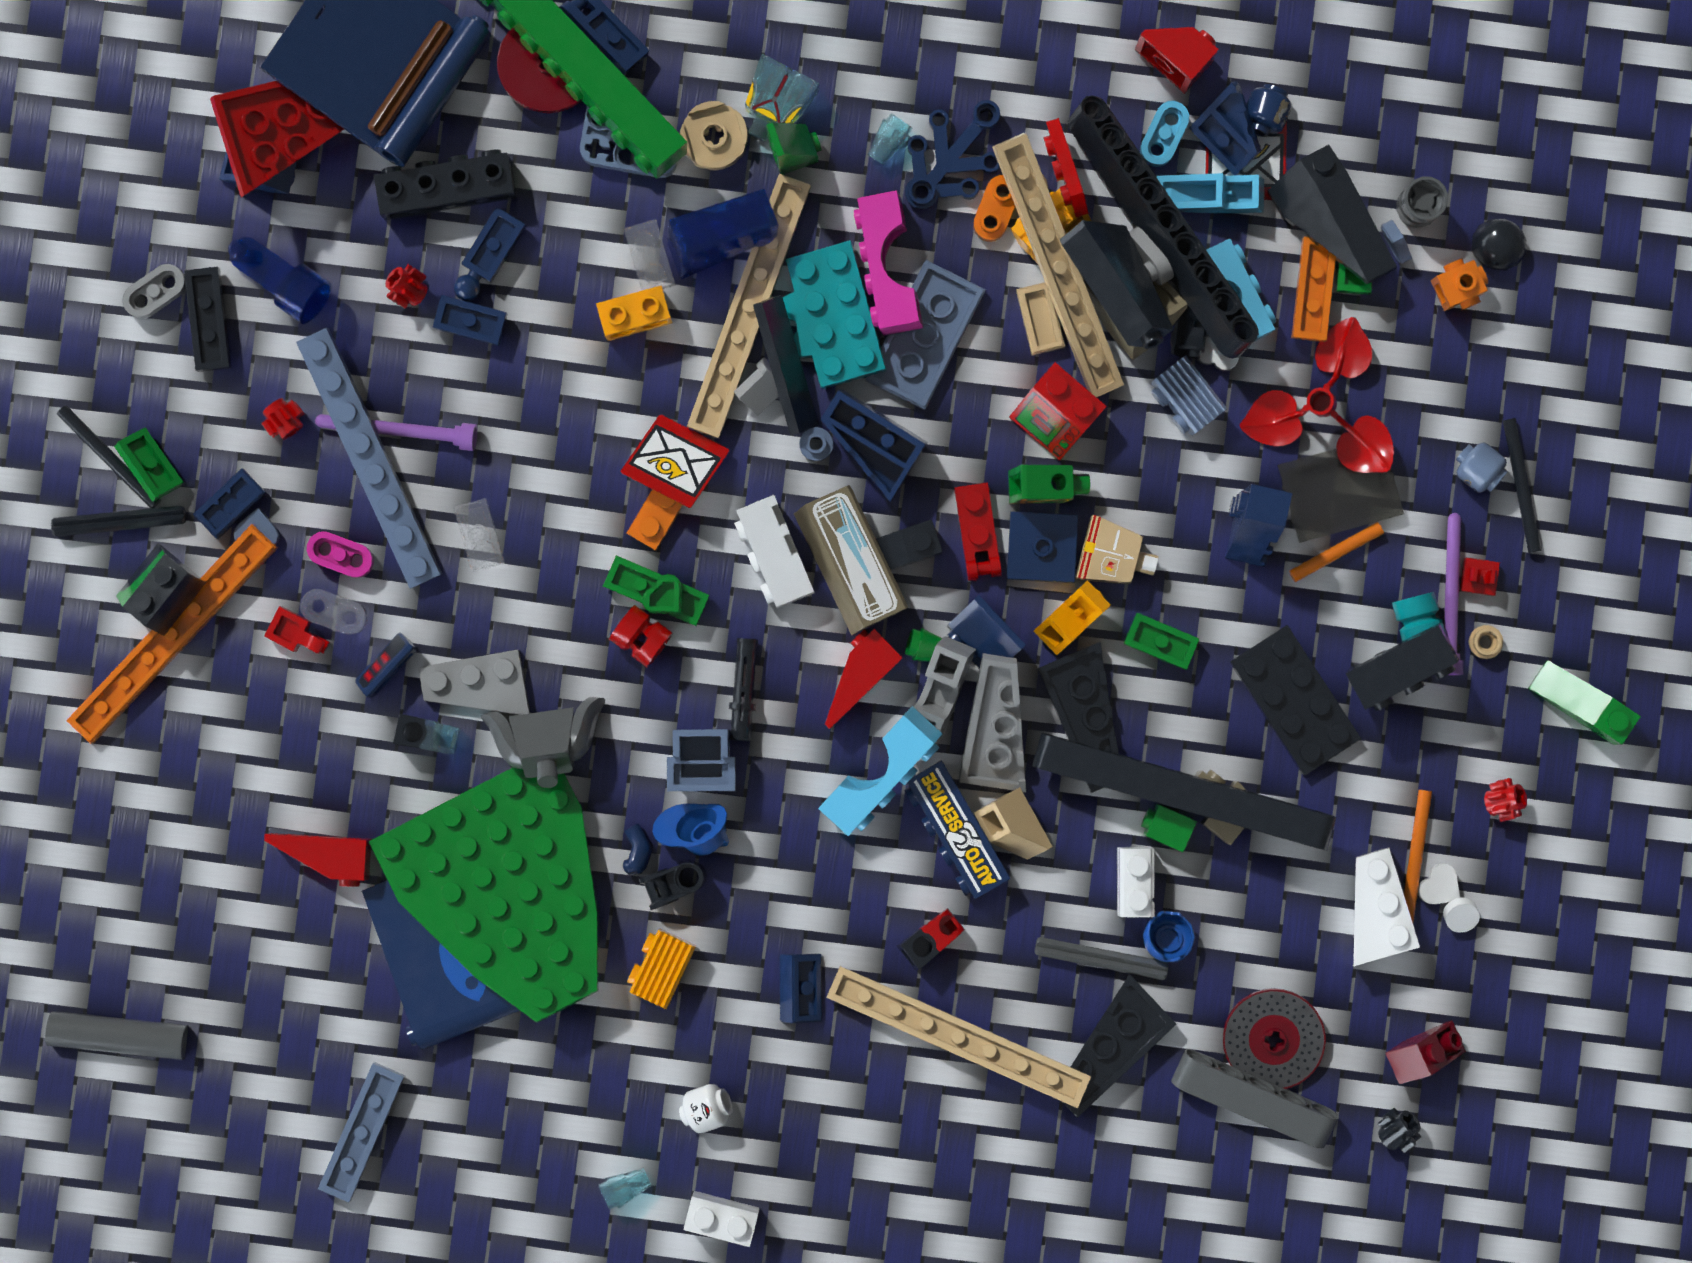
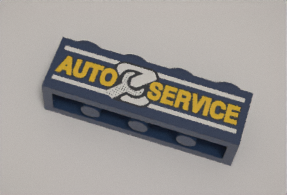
[904,760,1010,899]

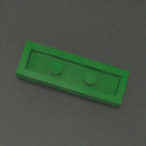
[603,555,710,627]

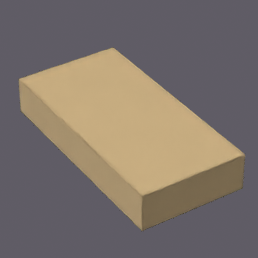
[1016,282,1065,356]

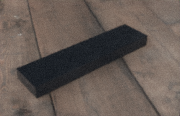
[753,295,819,435]

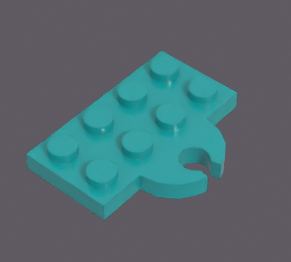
[783,240,887,390]

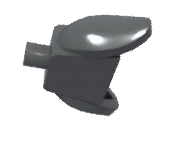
[481,697,606,788]

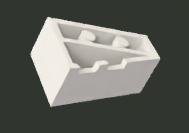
[734,495,814,608]
[1353,847,1420,966]

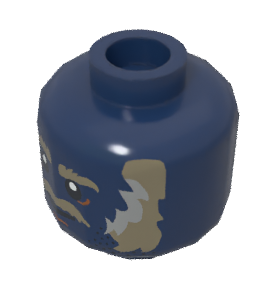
[1246,84,1292,137]

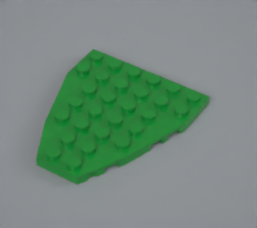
[369,767,599,1023]

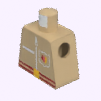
[1075,515,1158,584]

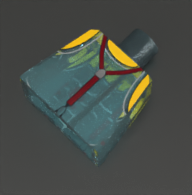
[745,54,820,142]

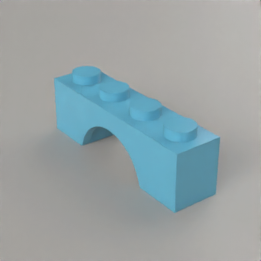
[818,706,942,836]

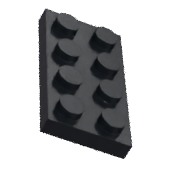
[1230,625,1361,776]

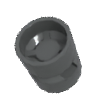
[1396,176,1448,228]

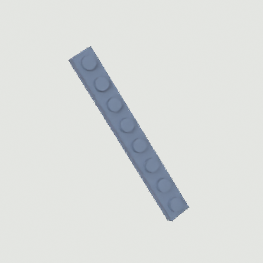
[296,328,442,589]

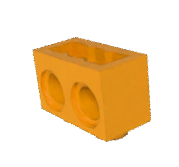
[596,285,673,341]

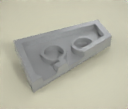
[418,650,530,715]

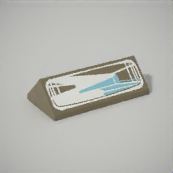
[794,485,908,635]

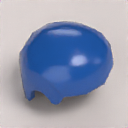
[1143,910,1195,962]

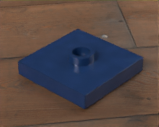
[1007,511,1078,583]

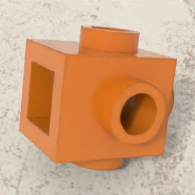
[1431,258,1488,311]

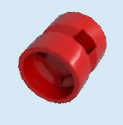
[609,605,673,668]

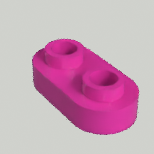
[307,531,374,578]

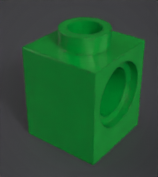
[1141,804,1197,852]

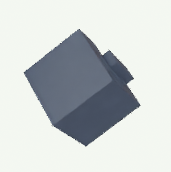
[667,729,736,791]

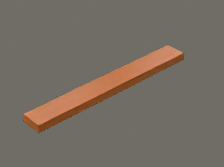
[66,524,278,744]

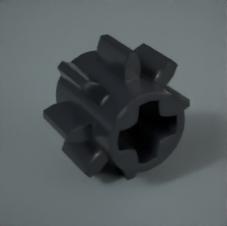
[1378,1108,1421,1153]

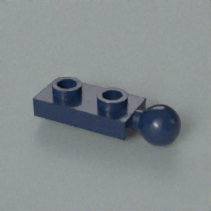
[454,207,526,301]

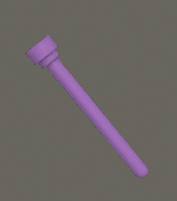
[315,414,478,451]
[1444,513,1464,676]

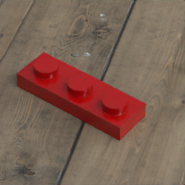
[1043,118,1089,218]

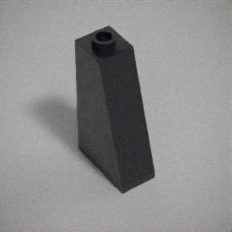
[1060,220,1174,349]

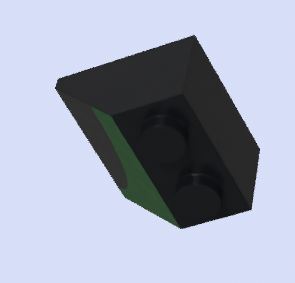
[116,543,206,636]

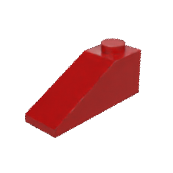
[825,629,903,729]
[264,833,372,887]

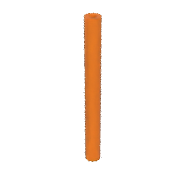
[1404,790,1432,922]

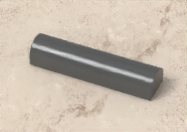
[45,1011,189,1060]

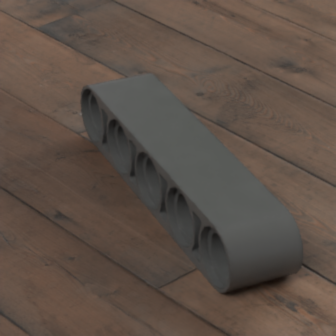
[1171,1049,1339,1149]

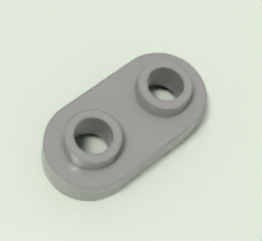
[1129,227,1174,285]
[123,264,186,319]

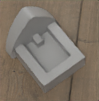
[734,358,779,416]

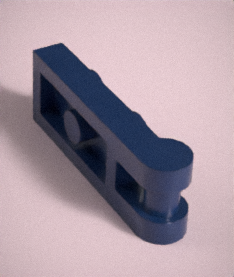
[559,0,650,76]

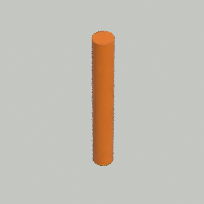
[1289,522,1384,582]

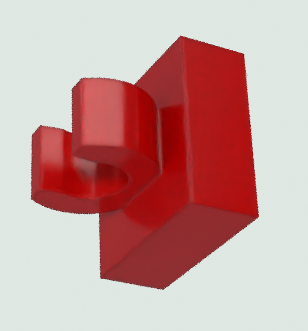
[1459,557,1500,596]

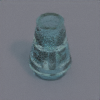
[868,113,913,165]
[598,1168,652,1210]

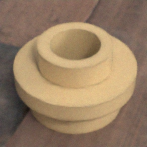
[1468,625,1503,659]

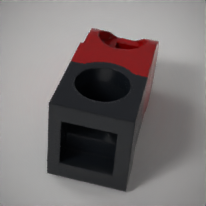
[897,908,965,970]

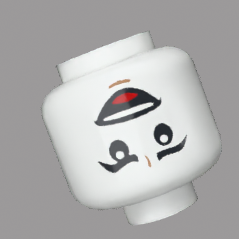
[679,1084,733,1133]

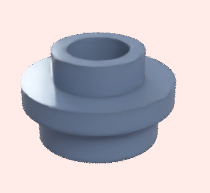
[799,427,833,461]

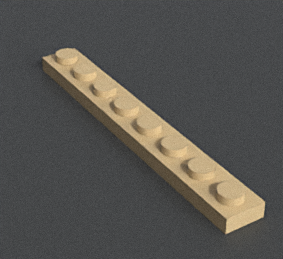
[992,133,1124,397]
[687,174,811,439]
[826,966,1091,1108]

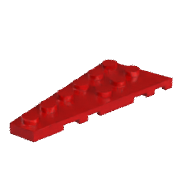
[210,81,345,198]

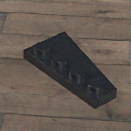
[1063,974,1176,1118]

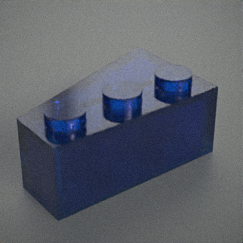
[667,188,779,280]

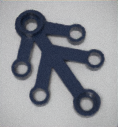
[905,100,1000,210]

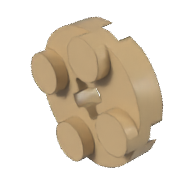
[680,101,748,170]

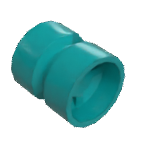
[1392,592,1446,641]

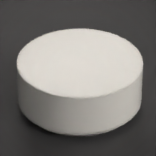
[1443,898,1480,932]

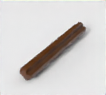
[368,20,453,137]

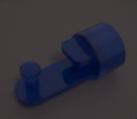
[228,237,332,324]

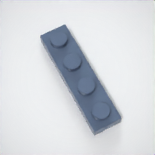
[318,1062,406,1203]

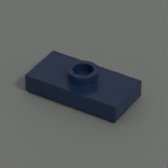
[193,468,267,539]

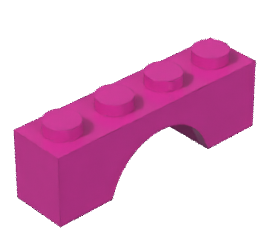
[854,190,923,336]

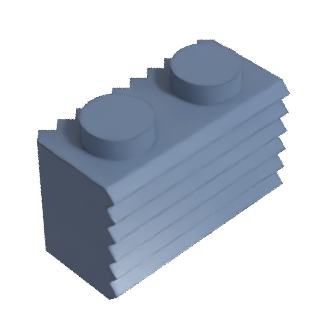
[1151,355,1227,436]

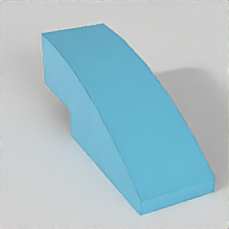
[1157,173,1265,213]

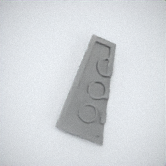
[959,653,1026,792]

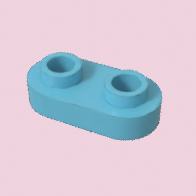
[1140,101,1189,167]

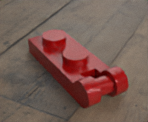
[954,482,1002,581]

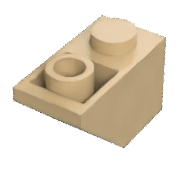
[974,787,1053,860]

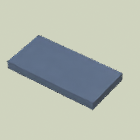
[865,260,986,411]

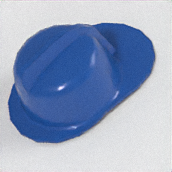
[652,804,729,856]

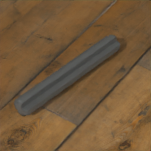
[1035,937,1168,980]

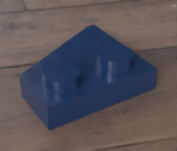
[1189,81,1262,175]

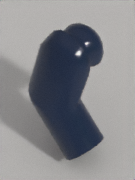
[623,823,652,876]

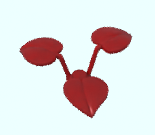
[1240,317,1394,473]

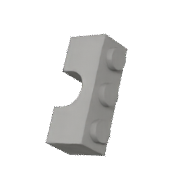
[913,636,976,745]

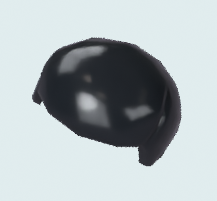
[1471,219,1527,271]

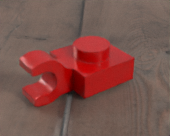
[264,606,330,654]

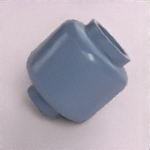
[1456,442,1508,493]

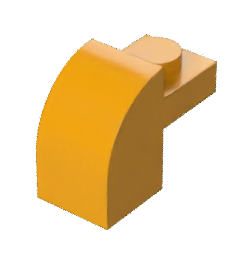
[1034,580,1111,656]

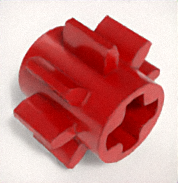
[385,264,428,309]
[261,398,305,440]
[1484,778,1527,822]

